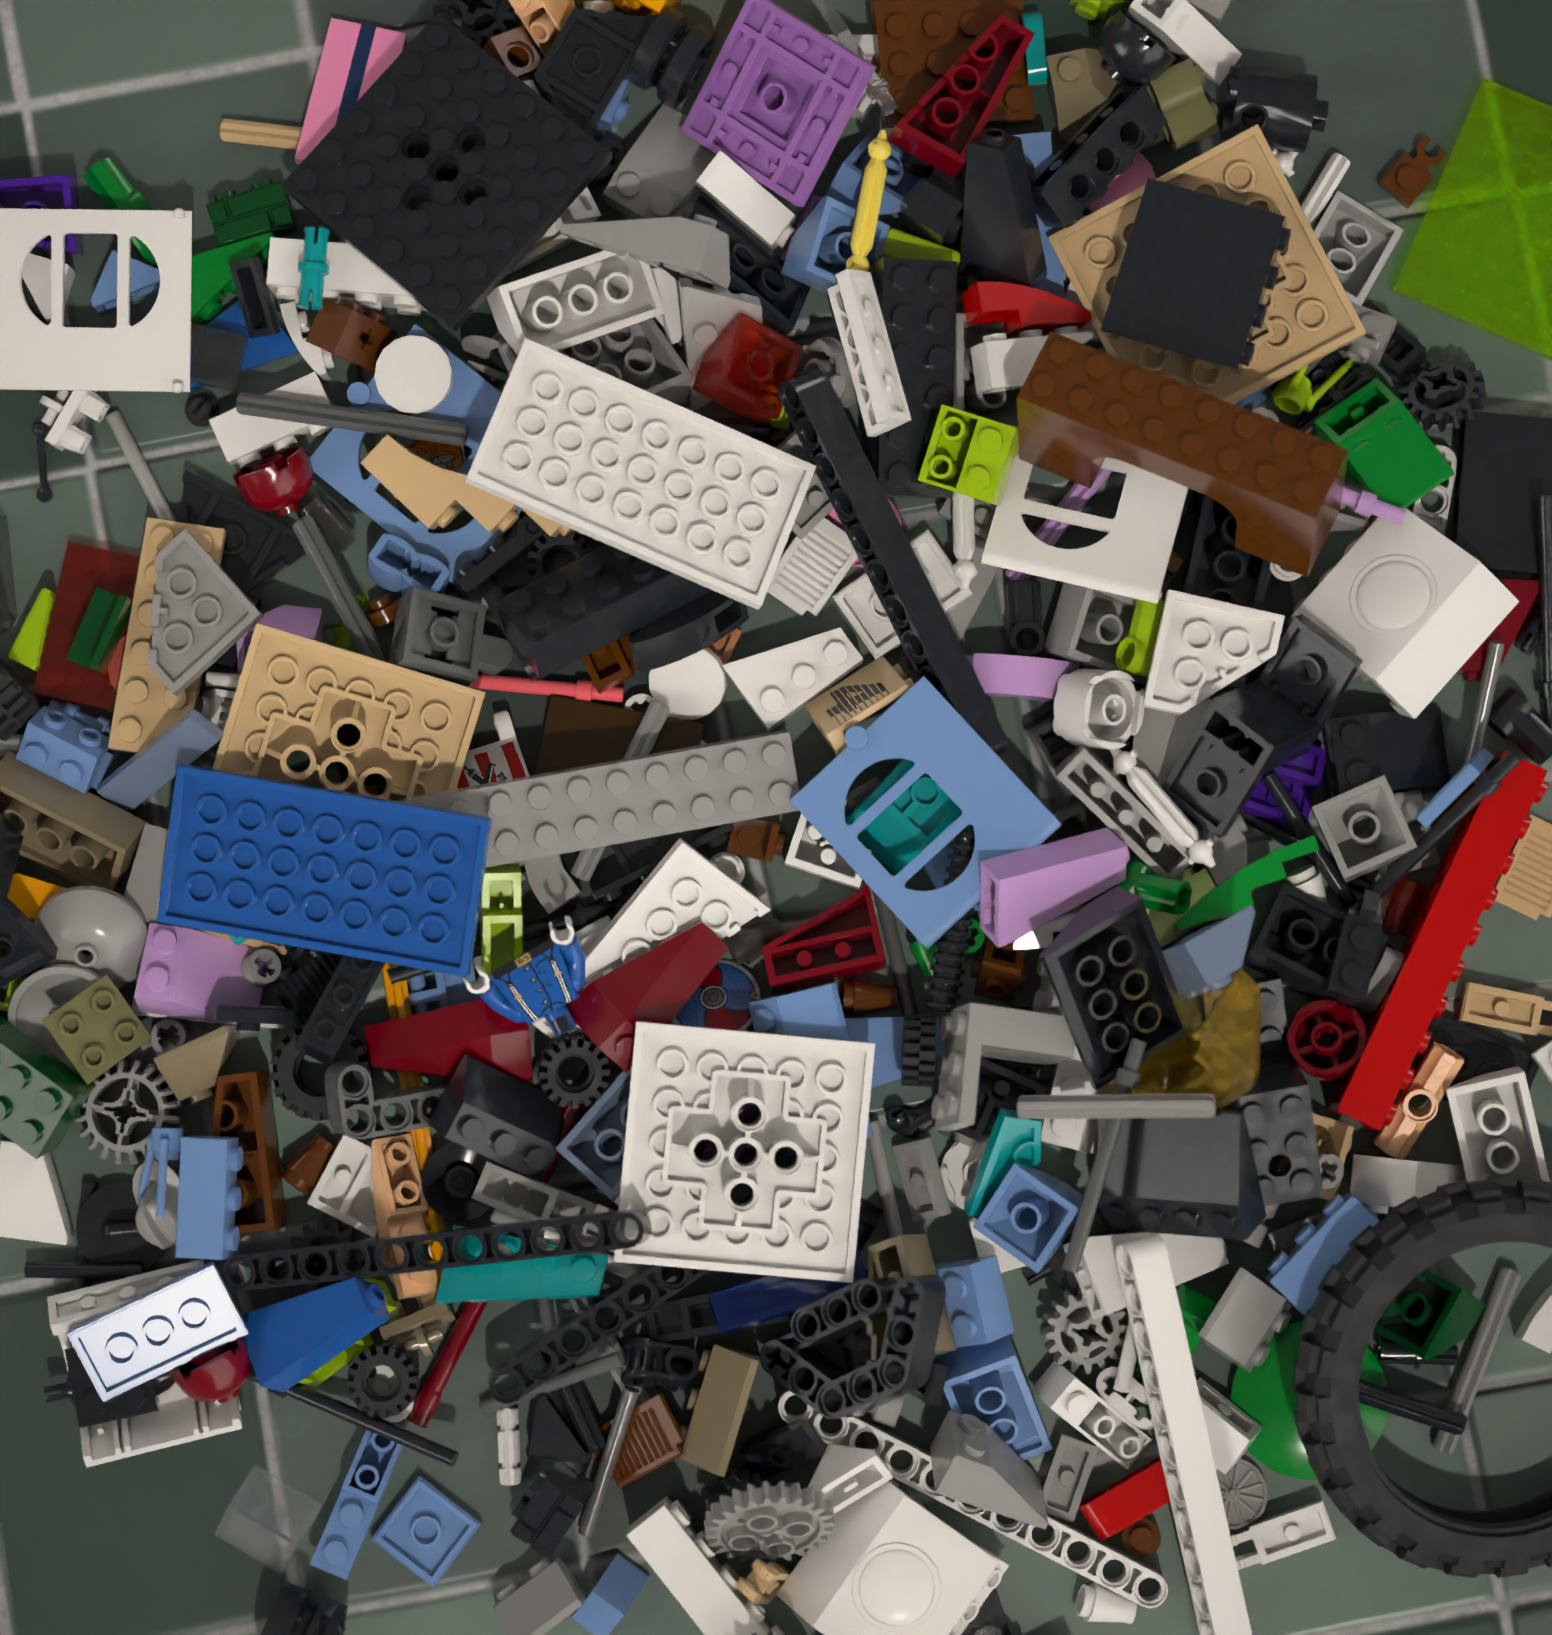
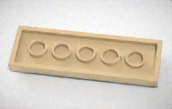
[108,517,226,753]

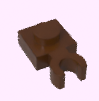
[1378,136,1446,209]

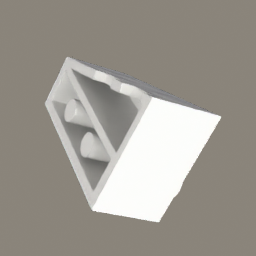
[722,627,863,732]

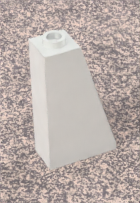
[1063,1232,1229,1319]

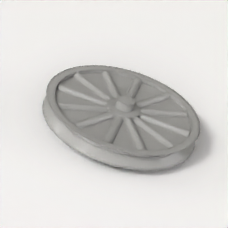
[1216,1459,1268,1529]

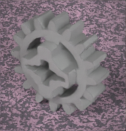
[1041,1286,1128,1374]

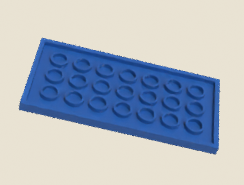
[157,764,492,977]

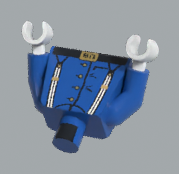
[462,916,586,1037]

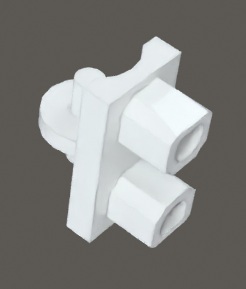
[39,391,110,454]

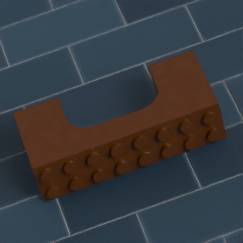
[1017,331,1349,577]

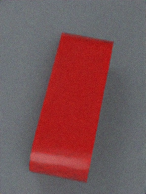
[1079,1456,1170,1541]

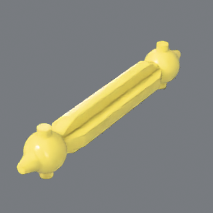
[846,130,891,272]

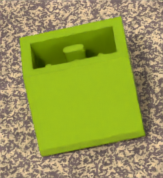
[918,405,1019,506]

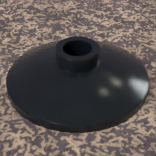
[421,1143,495,1221]

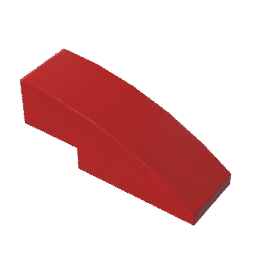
[962,282,1092,337]

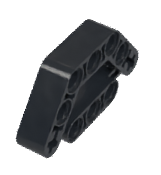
[760,1274,946,1419]

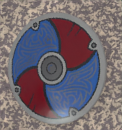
[672,959,761,1031]

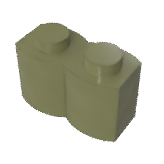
[1143,59,1221,152]

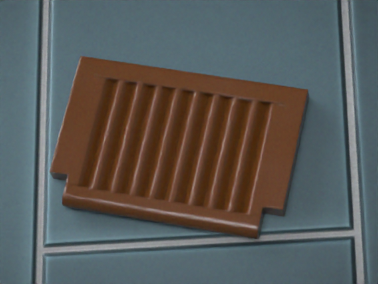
[594,1393,685,1488]

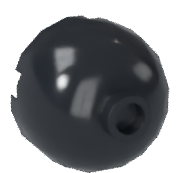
[1098,8,1176,84]

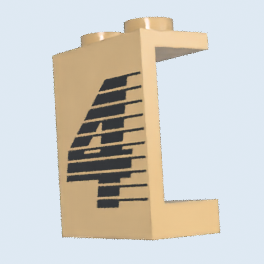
[804,656,914,756]

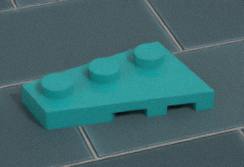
[964,1108,1041,1218]

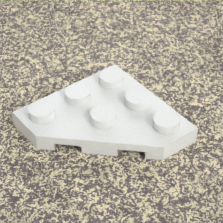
[1142,590,1285,715]

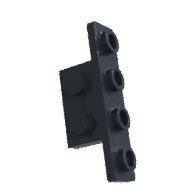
[590,823,734,903]

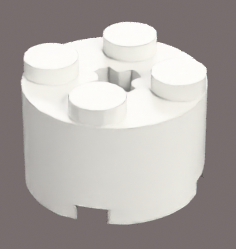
[1052,668,1144,749]

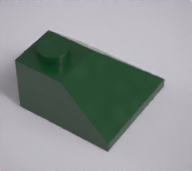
[1374,1269,1486,1361]

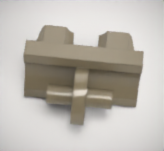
[379,1291,457,1357]

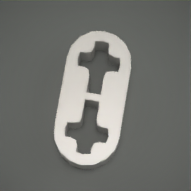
[1096,1367,1154,1430]

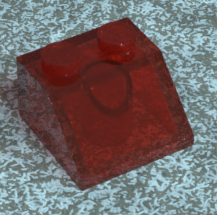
[692,313,803,422]

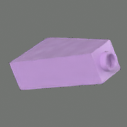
[980,827,1129,947]

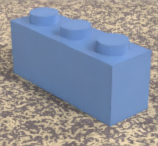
[176,1135,243,1260]
[1265,1193,1380,1315]

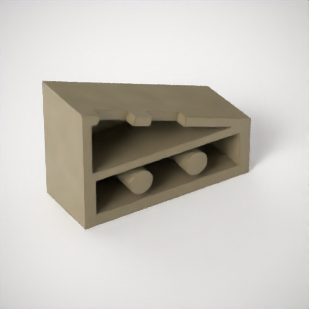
[867,1234,957,1364]

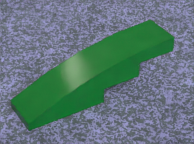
[1173,835,1319,931]

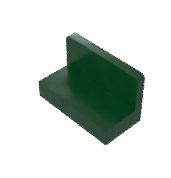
[66,587,132,676]

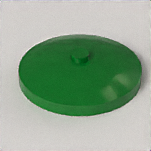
[1229,1320,1388,1480]

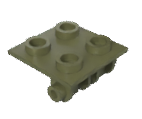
[42,974,152,1085]

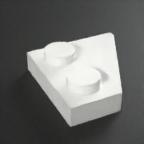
[306,1135,377,1238]

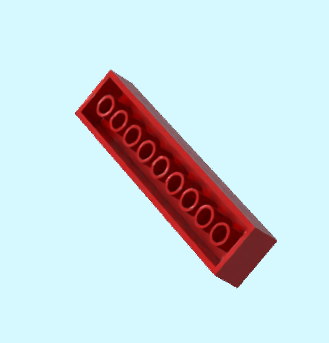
[1326,750,1548,1131]

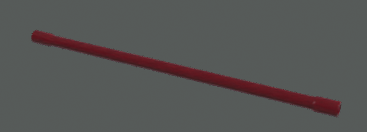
[406,1054,611,1428]

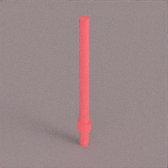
[468,673,624,703]

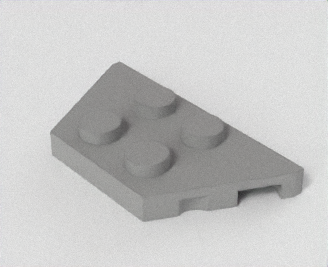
[679,278,766,411]

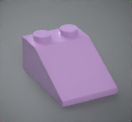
[134,923,267,1025]

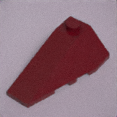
[565,920,729,1072]
[364,999,533,1081]

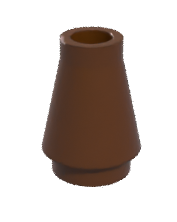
[839,977,898,1016]
[280,1134,335,1194]

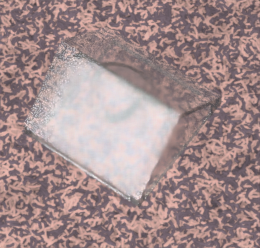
[214,1465,323,1574]

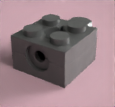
[389,587,513,687]

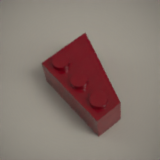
[762,885,887,994]

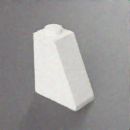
[696,151,796,251]
[0,1140,75,1245]

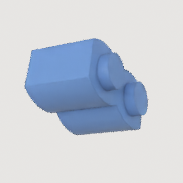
[367,534,450,596]

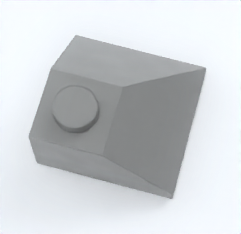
[1312,775,1417,883]

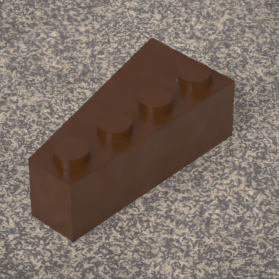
[212,1070,287,1234]

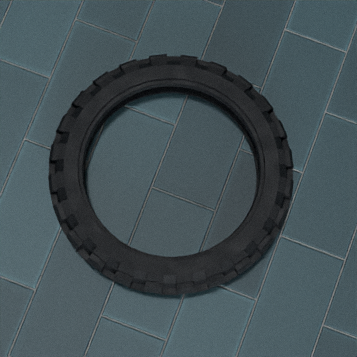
[1292,1176,1552,1578]

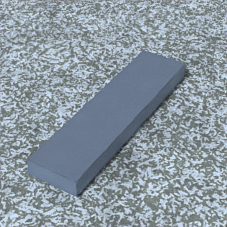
[97,708,223,813]

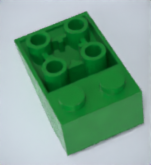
[1314,378,1454,509]

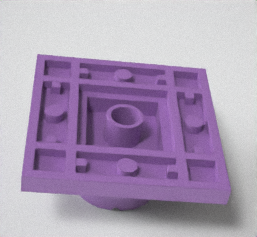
[680,0,877,207]

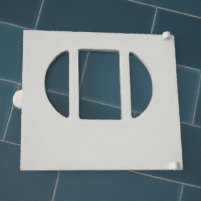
[0,208,192,393]
[981,447,1189,604]

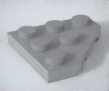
[148,529,265,696]

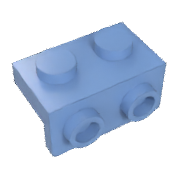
[15,706,109,794]

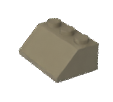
[679,1341,760,1477]

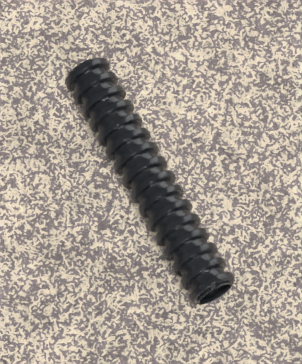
[924,816,975,1013]

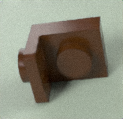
[726,819,787,863]

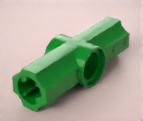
[83,157,158,269]
[1095,861,1192,915]

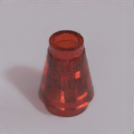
[1383,876,1427,936]

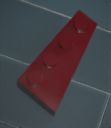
[887,14,1035,178]

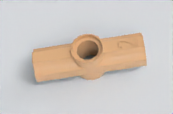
[1374,1042,1465,1159]

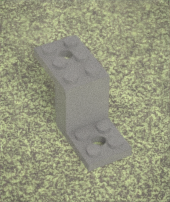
[931,948,1075,1132]

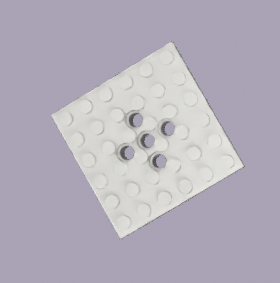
[614,1021,875,1283]

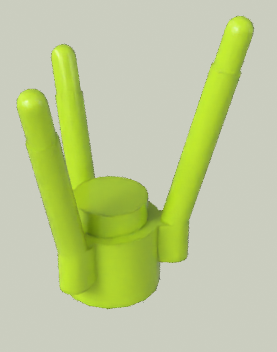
[1272,358,1355,415]

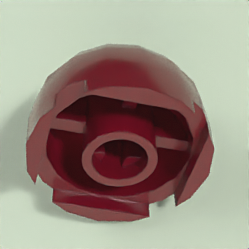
[232,445,313,516]
[1287,999,1367,1081]
[170,1336,251,1403]

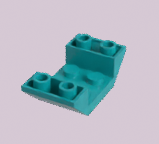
[845,759,962,875]

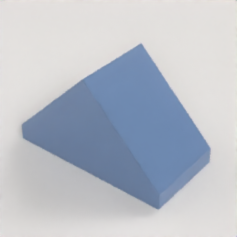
[90,250,160,315]
[571,1553,649,1635]

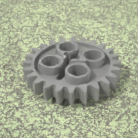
[704,1481,835,1563]

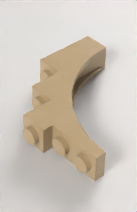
[361,434,573,538]

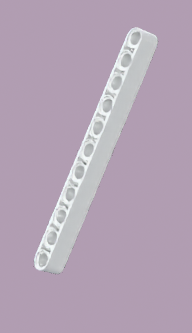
[1116,1233,1252,1635]
[778,1389,1168,1608]

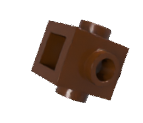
[970,937,1029,1004]

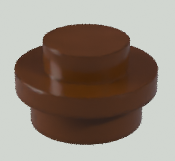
[364,593,400,627]
[1121,1518,1161,1558]

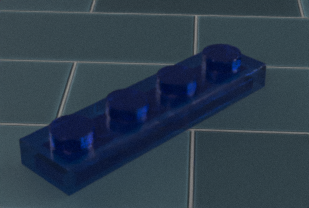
[707,1249,868,1335]

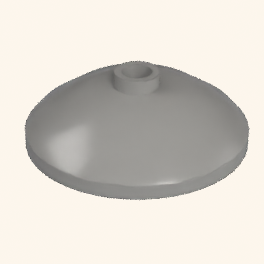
[34,886,149,989]
[8,964,102,1075]

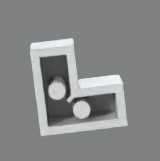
[785,800,872,890]
[1350,1154,1464,1214]

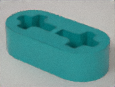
[1021,12,1047,86]

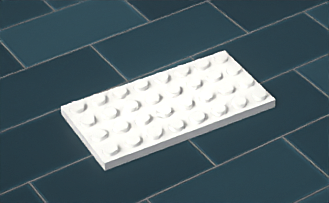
[465,338,816,610]

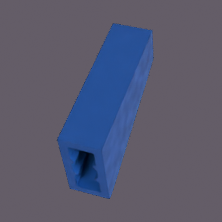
[241,1277,391,1392]

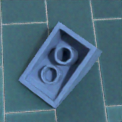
[934,1335,1052,1460]

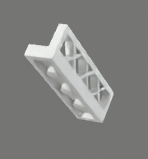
[827,269,912,437]

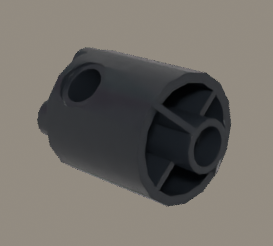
[1220,64,1329,153]

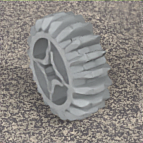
[75,1059,182,1164]

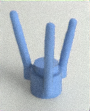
[138,1128,183,1220]

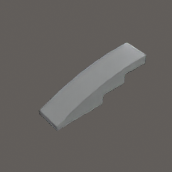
[472,1161,618,1253]

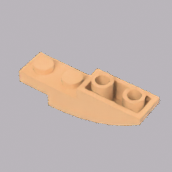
[371,1134,439,1299]

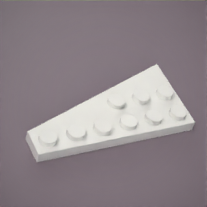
[532,838,771,1040]

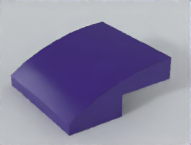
[1241,745,1327,827]

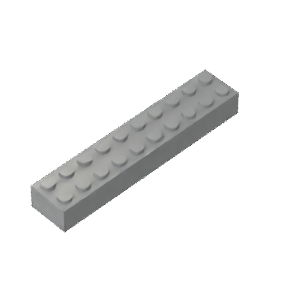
[397,730,800,868]

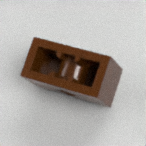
[305,297,397,373]

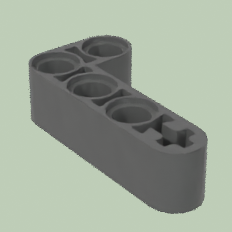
[324,1061,451,1139]

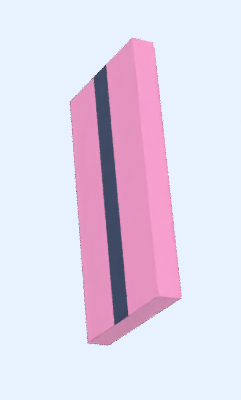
[295,18,407,164]

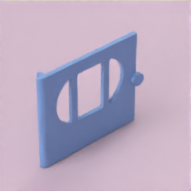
[309,324,522,585]
[790,676,1061,949]

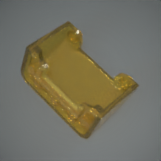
[1108,968,1261,1109]

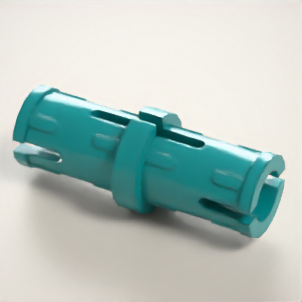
[297,227,330,310]

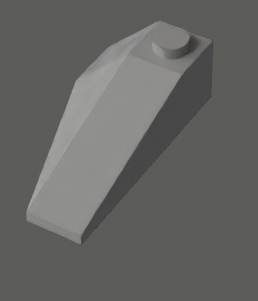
[560,214,730,289]

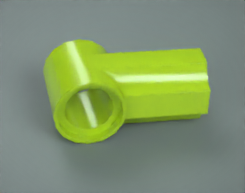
[1115,599,1165,678]

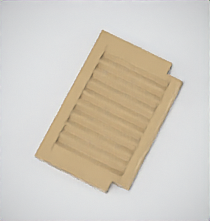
[1495,814,1552,921]

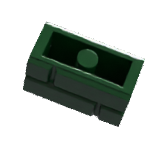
[206,179,298,248]

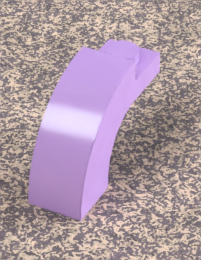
[966,653,1079,702]

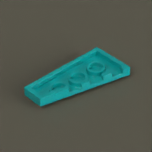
[436,1225,609,1304]

